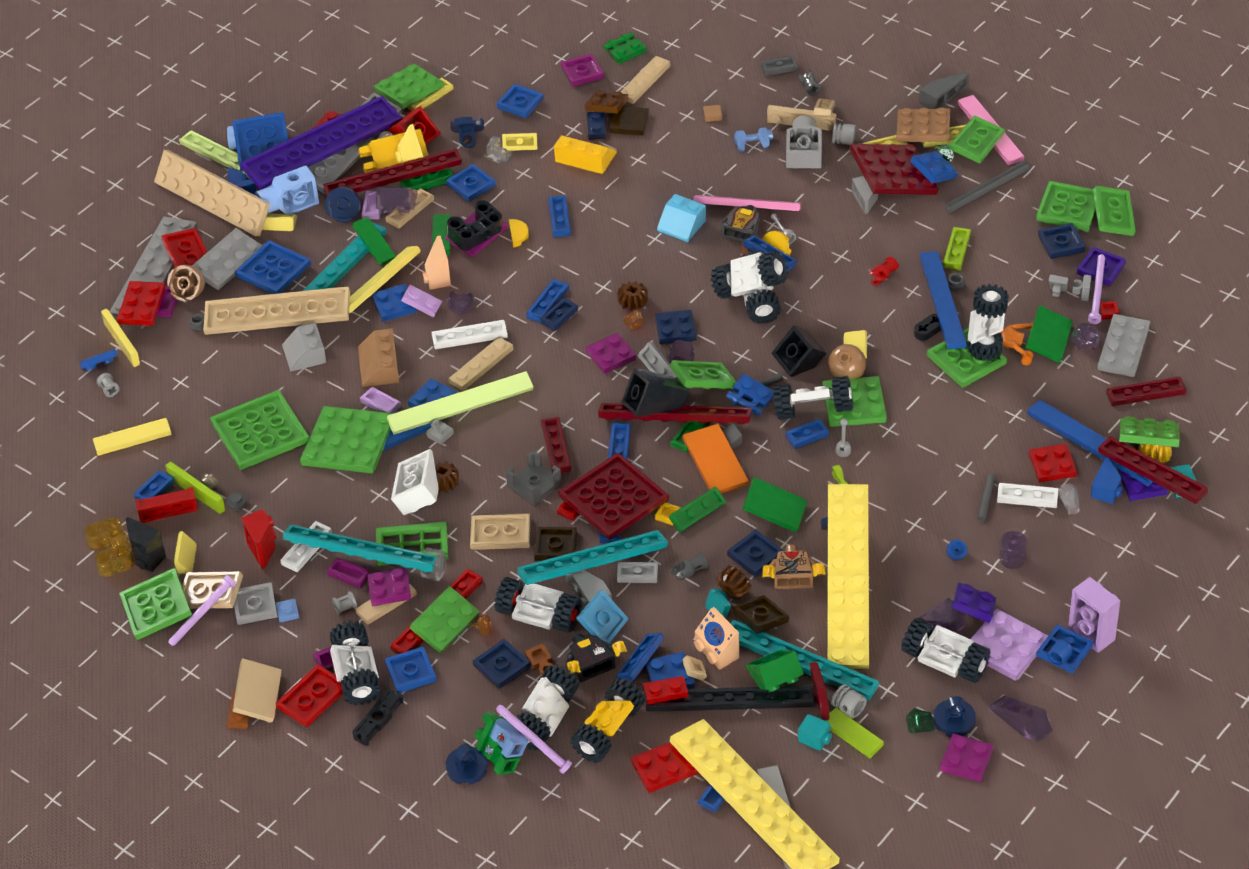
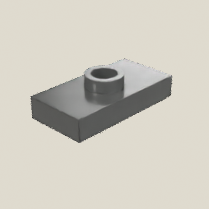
[761,55,798,76]

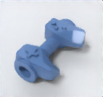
[734,127,773,152]

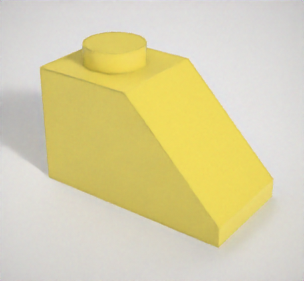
[395,124,423,163]

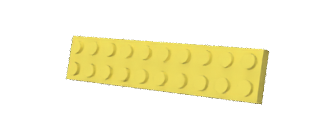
[828,484,869,669]
[670,719,840,869]

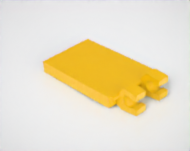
[358,129,429,173]

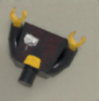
[565,634,627,683]

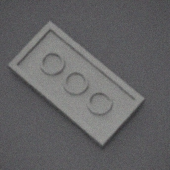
[192,228,262,291]
[1097,314,1150,378]

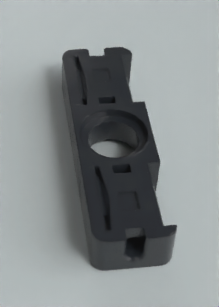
[352,689,404,746]

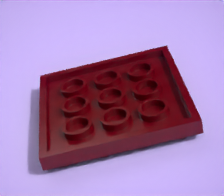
[850,143,939,195]
[558,453,669,540]

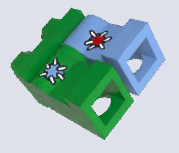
[474,712,529,775]

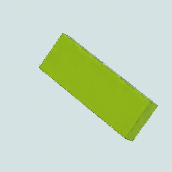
[943,227,971,270]
[825,708,884,759]

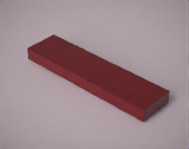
[1106,377,1186,406]
[541,417,572,474]

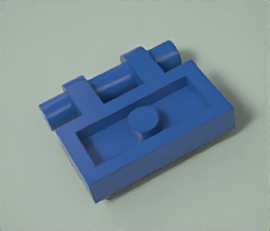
[726,373,774,416]

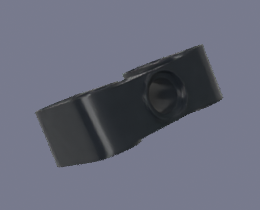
[447,200,502,251]

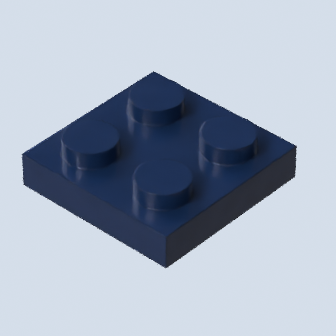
[1038,223,1085,259]
[655,310,696,344]
[727,529,784,577]
[473,639,531,689]

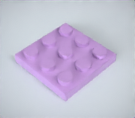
[971,609,1048,681]

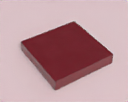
[809,662,830,721]

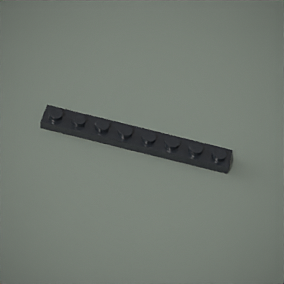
[646,686,813,712]

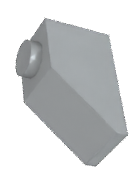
[852,176,878,214]

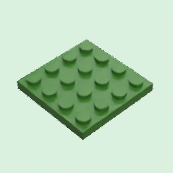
[210,390,310,471]
[300,406,394,474]

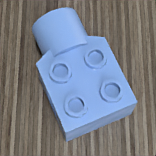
[255,166,319,214]

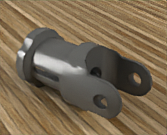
[798,68,821,96]
[671,552,709,580]

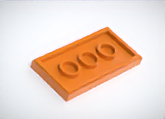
[683,424,749,494]

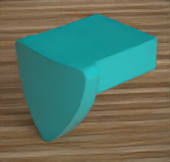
[705,589,731,619]

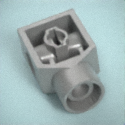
[786,116,822,169]

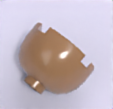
[167,265,205,301]
[828,344,867,379]

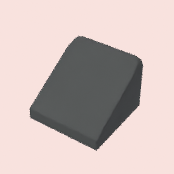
[723,423,742,448]

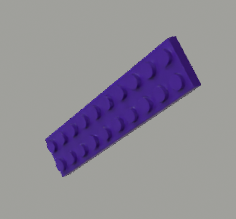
[240,96,403,190]

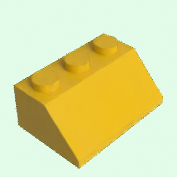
[554,135,617,174]

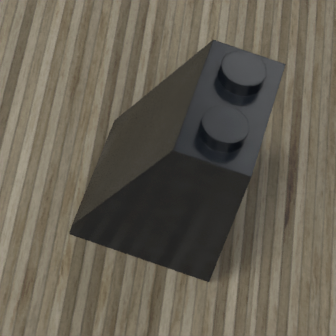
[621,368,688,417]

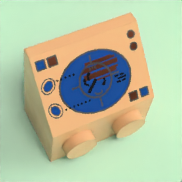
[694,607,739,670]

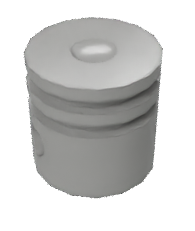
[832,123,856,145]
[831,684,867,719]

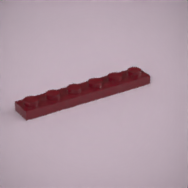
[1098,436,1208,504]

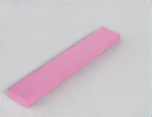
[958,95,1024,166]
[694,195,802,211]

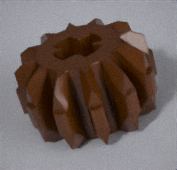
[617,281,648,311]
[435,461,459,493]
[716,565,751,600]

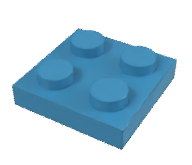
[576,589,629,643]

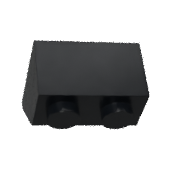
[771,325,827,377]
[125,517,166,572]

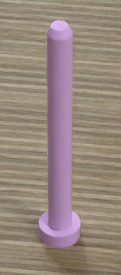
[1088,254,1105,324]
[168,575,237,646]
[496,705,572,774]

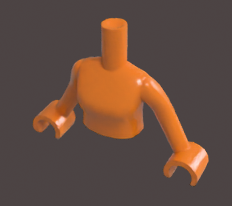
[999,322,1033,366]

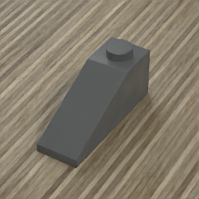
[919,72,969,109]

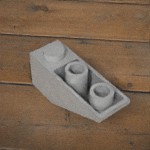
[564,570,612,609]

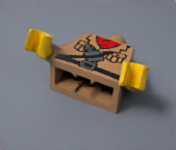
[762,544,825,589]

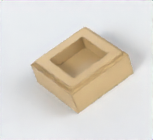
[682,655,707,681]

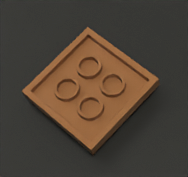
[896,108,950,142]

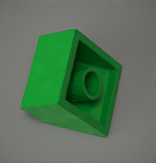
[745,649,804,692]

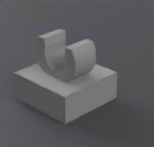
[1048,274,1069,298]
[1072,275,1091,301]
[426,419,454,445]

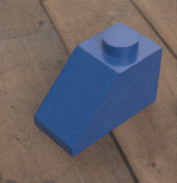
[1091,457,1123,504]

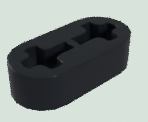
[914,313,941,341]

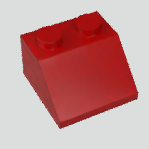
[389,105,441,145]
[241,509,277,569]

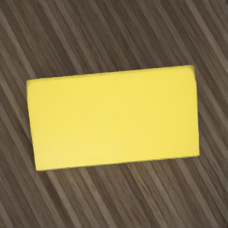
[502,133,537,151]
[262,213,297,231]
[844,330,867,359]
[174,531,197,574]

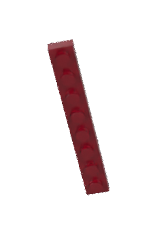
[323,148,462,197]
[598,403,752,425]

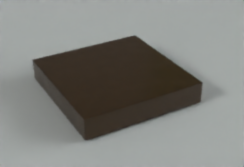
[609,107,649,135]
[534,527,577,561]
[732,595,790,634]

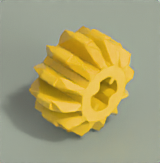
[1138,444,1172,463]

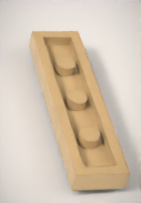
[621,56,670,104]
[767,105,836,131]
[449,337,513,391]

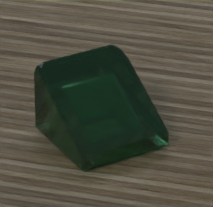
[934,145,953,161]
[906,708,935,733]

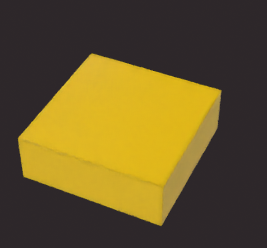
[655,503,681,525]

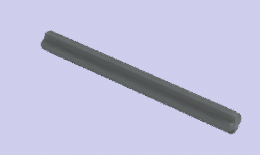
[945,160,1030,213]

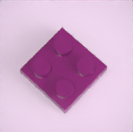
[561,53,604,87]
[585,333,637,374]
[367,568,412,607]
[940,734,994,782]

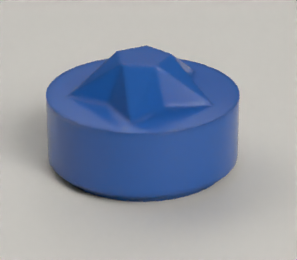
[946,540,967,561]

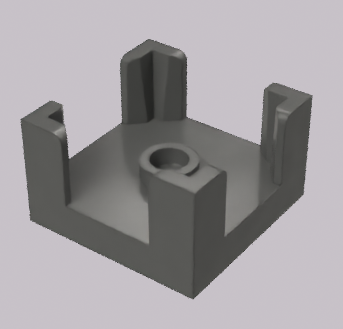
[506,450,562,506]

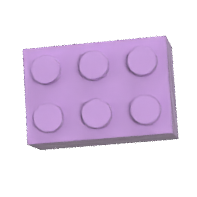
[1068,577,1120,653]

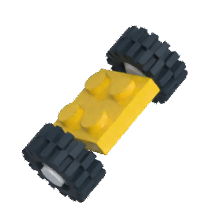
[570,678,645,763]

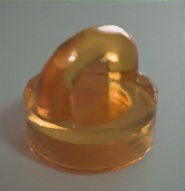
[623,309,643,329]
[471,615,492,636]

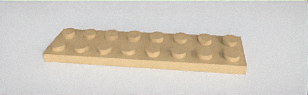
[154,150,270,236]
[203,287,350,335]

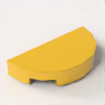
[509,219,529,248]
[762,231,791,256]

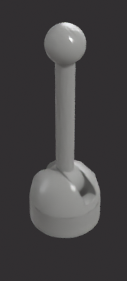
[770,213,796,244]
[836,419,851,457]

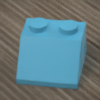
[657,194,706,242]

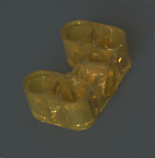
[84,517,135,577]

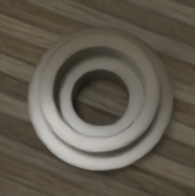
[201,473,218,490]

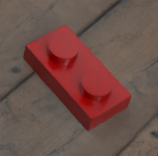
[643,676,688,705]

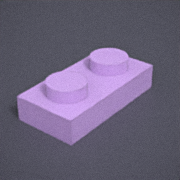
[401,285,442,318]

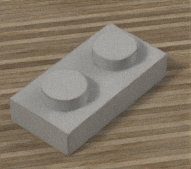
[617,562,658,583]

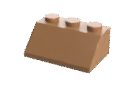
[358,328,400,388]

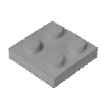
[234,582,278,625]

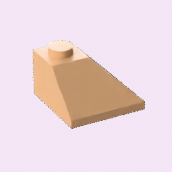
[422,236,451,290]

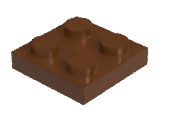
[585,90,628,114]

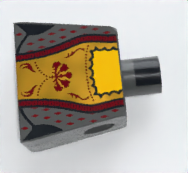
[721,205,759,242]

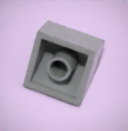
[282,322,326,372]

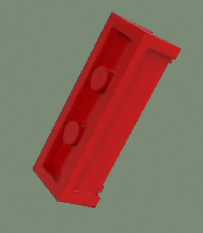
[135,487,198,523]

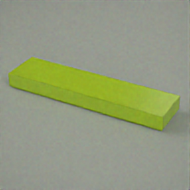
[165,462,225,515]

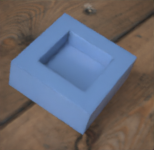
[276,599,299,623]

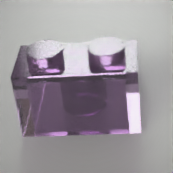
[376,188,418,214]

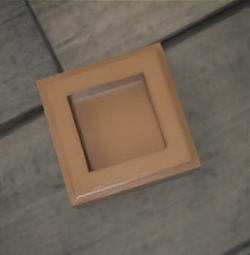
[703,105,722,122]

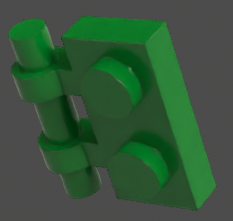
[603,32,647,64]

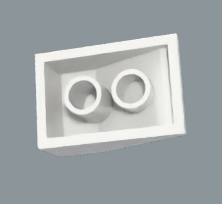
[391,449,439,515]

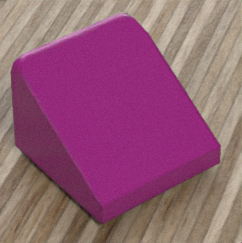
[313,647,334,670]

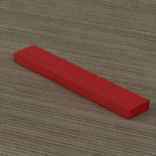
[390,569,483,654]

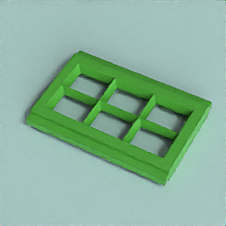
[376,521,449,566]

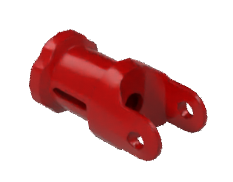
[869,256,899,285]

